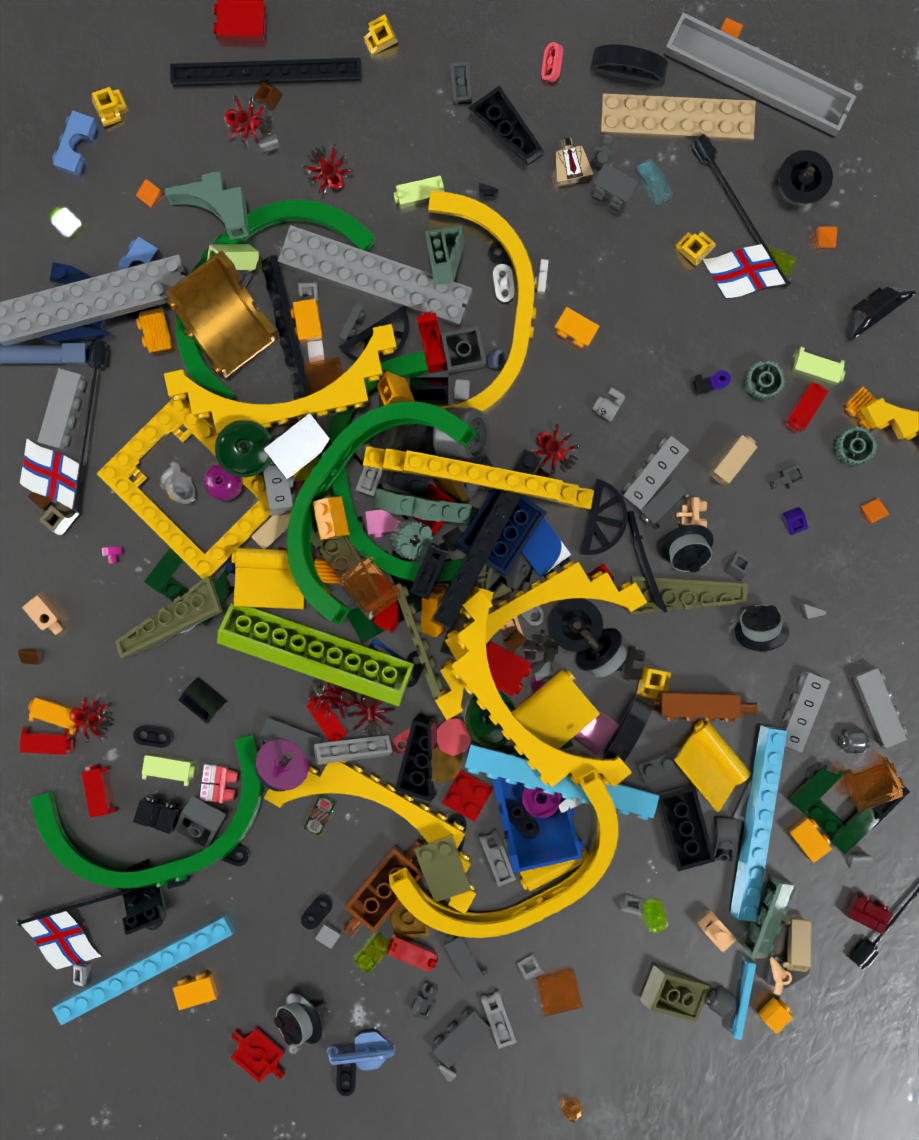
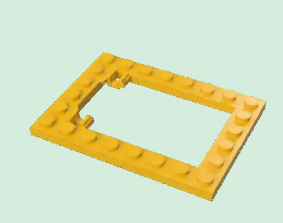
[96,398,271,579]

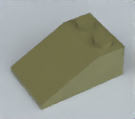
[414,834,472,902]
[640,965,711,1022]

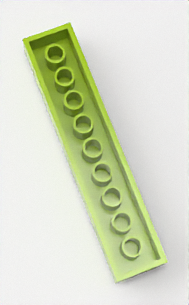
[217,601,414,707]

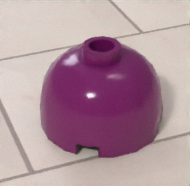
[204,463,243,501]

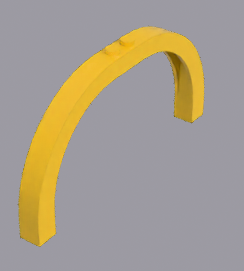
[428,190,536,412]
[389,768,618,938]

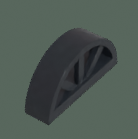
[590,44,668,84]
[338,306,410,363]
[580,479,628,555]
[601,693,655,762]

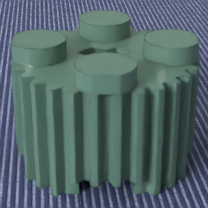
[744,360,786,401]
[834,426,878,466]
[389,519,433,560]

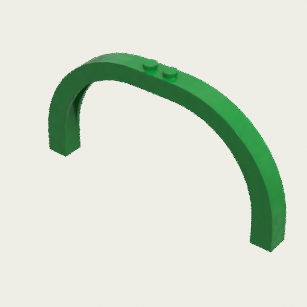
[176,200,376,401]
[327,351,463,584]
[287,401,477,625]
[30,735,263,889]

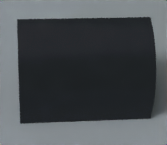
[410,377,448,404]
[178,677,227,724]

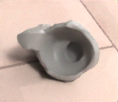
[160,461,195,504]

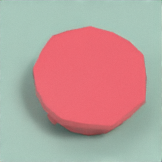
[437,719,472,756]

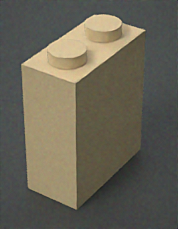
[709,435,757,486]

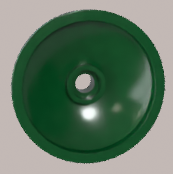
[215,420,272,477]
[465,691,515,748]

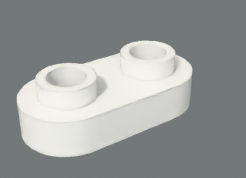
[493,264,515,303]

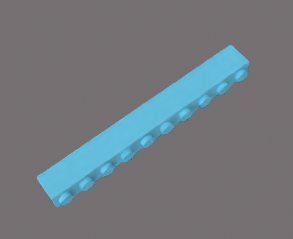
[730,725,787,922]
[465,743,659,820]
[52,914,235,1025]

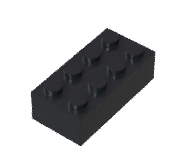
[386,424,437,496]
[657,784,716,872]

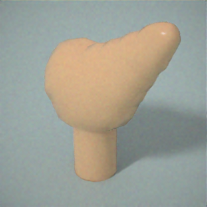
[770,957,792,995]

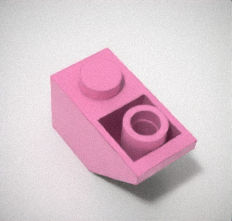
[365,510,402,538]

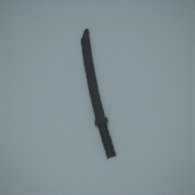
[627,511,667,613]

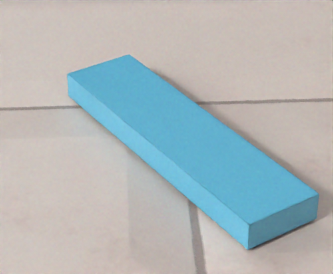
[732,959,756,1040]

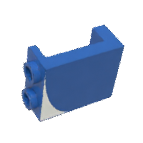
[522,518,571,578]

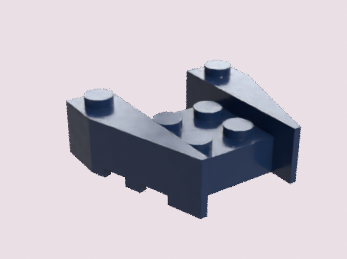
[38,262,113,344]

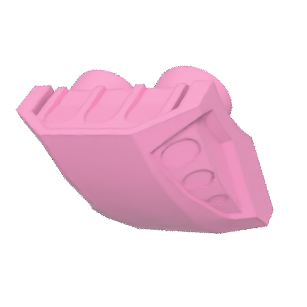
[573,706,619,756]

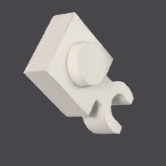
[534,259,549,295]

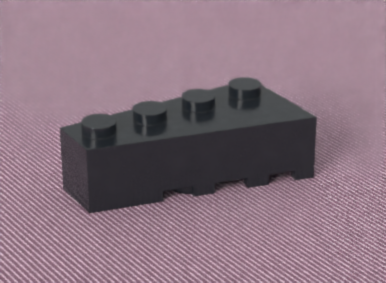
[468,85,544,164]
[395,713,437,802]

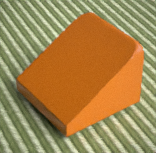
[720,18,743,38]
[136,179,163,207]
[861,498,889,524]

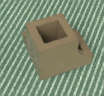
[38,502,79,536]

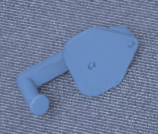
[327,1031,395,1070]

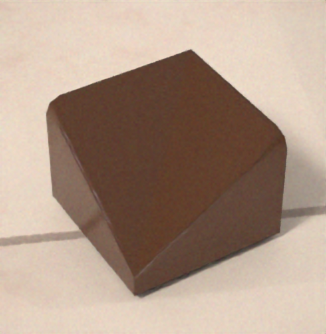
[503,629,526,652]

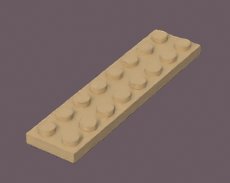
[601,94,756,141]

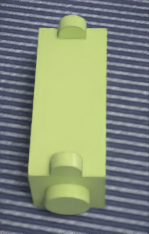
[393,176,445,208]
[207,244,259,271]
[792,347,846,385]
[142,754,195,787]

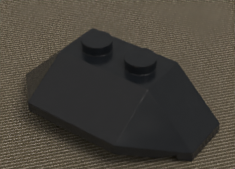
[848,286,917,341]

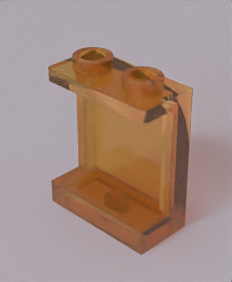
[340,557,401,620]
[843,757,905,812]

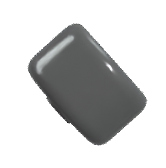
[433,407,490,464]

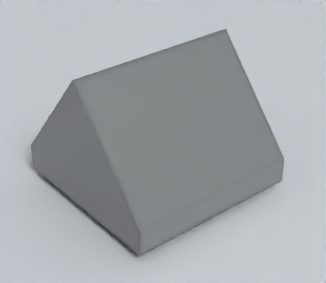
[620,894,643,916]
[73,964,91,987]

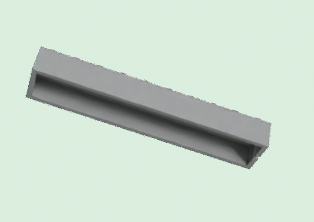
[664,12,856,136]
[278,225,472,328]
[0,255,186,346]

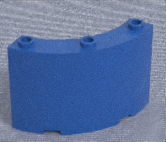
[492,776,584,873]

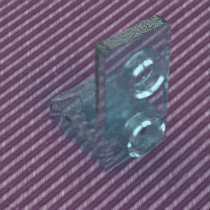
[636,159,673,206]

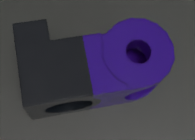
[691,370,731,396]

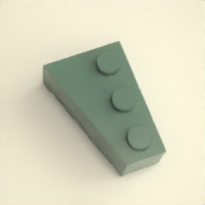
[425,225,465,285]

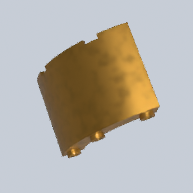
[166,250,278,379]

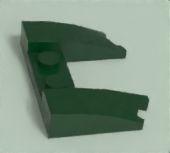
[144,547,235,627]
[347,575,422,643]
[790,764,880,855]

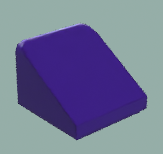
[782,507,808,535]

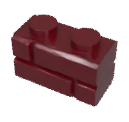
[845,893,893,934]

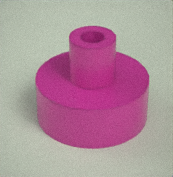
[102,547,122,563]

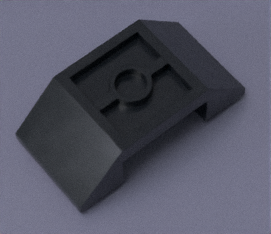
[117,859,167,936]

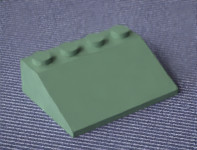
[743,874,795,958]

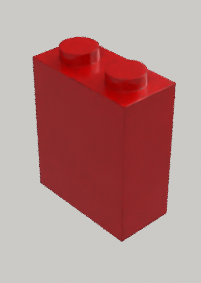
[213,0,265,42]
[486,641,532,697]

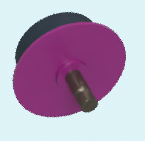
[256,739,309,791]

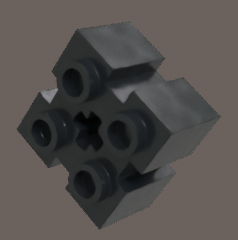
[133,794,183,834]

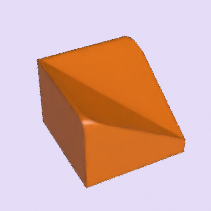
[816,226,837,248]

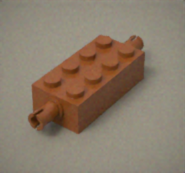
[650,691,758,722]
[343,840,423,937]

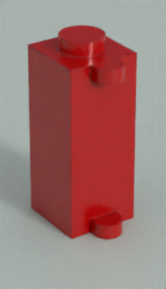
[785,381,829,432]
[306,694,349,742]
[19,727,73,755]
[81,765,116,818]
[386,933,438,973]

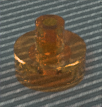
[562,1101,583,1122]

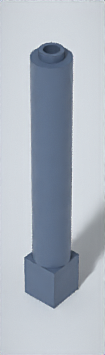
[0,343,89,365]

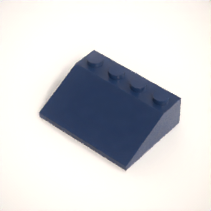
[454,488,547,576]

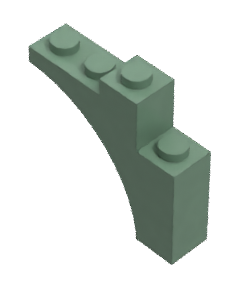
[165,171,249,240]
[373,488,472,524]

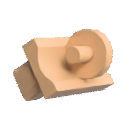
[676,497,707,528]

